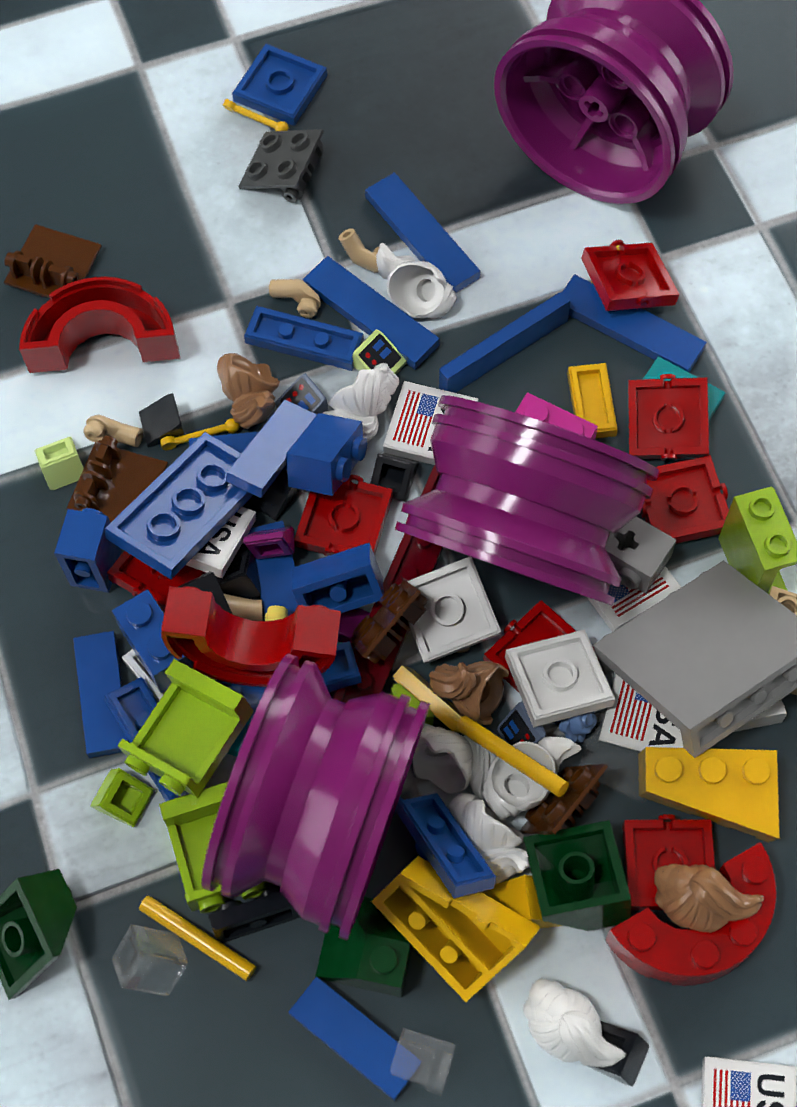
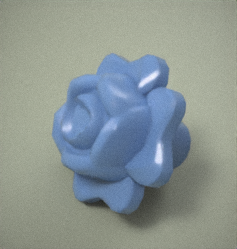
[553,711,597,743]

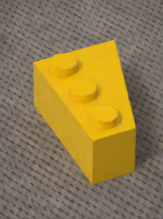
[638,747,780,843]
[371,856,541,1002]

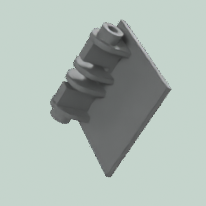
[238,129,324,203]

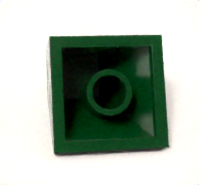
[523,820,631,931]
[0,869,77,1000]
[315,897,413,998]

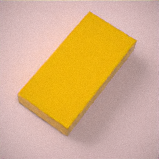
[567,363,618,438]
[393,665,463,733]

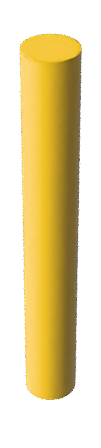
[456,715,569,797]
[139,895,257,981]

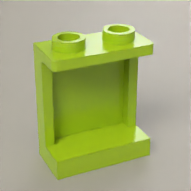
[718,487,797,594]
[117,659,254,798]
[159,782,275,914]

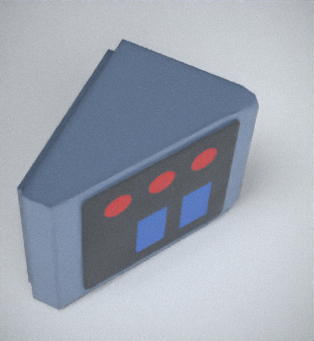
[275,373,328,415]
[497,701,547,745]

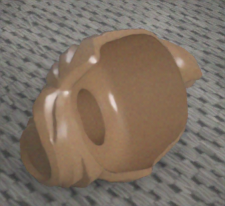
[217,353,280,429]
[429,661,509,725]
[654,863,764,932]

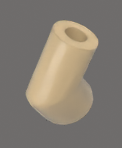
[338,228,379,273]
[269,279,321,318]
[83,414,143,447]

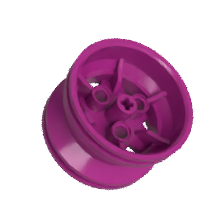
[494,0,733,204]
[395,395,660,605]
[201,654,430,941]

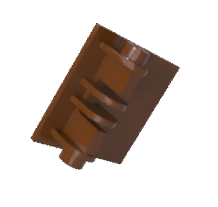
[4,224,102,298]
[66,435,168,523]
[351,580,429,664]
[520,764,608,834]

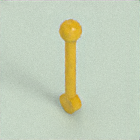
[222,99,289,131]
[160,418,240,451]

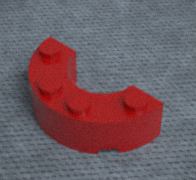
[19,277,181,373]
[161,586,341,687]
[605,842,776,986]

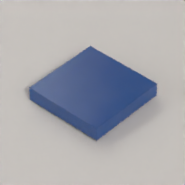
[232,44,327,126]

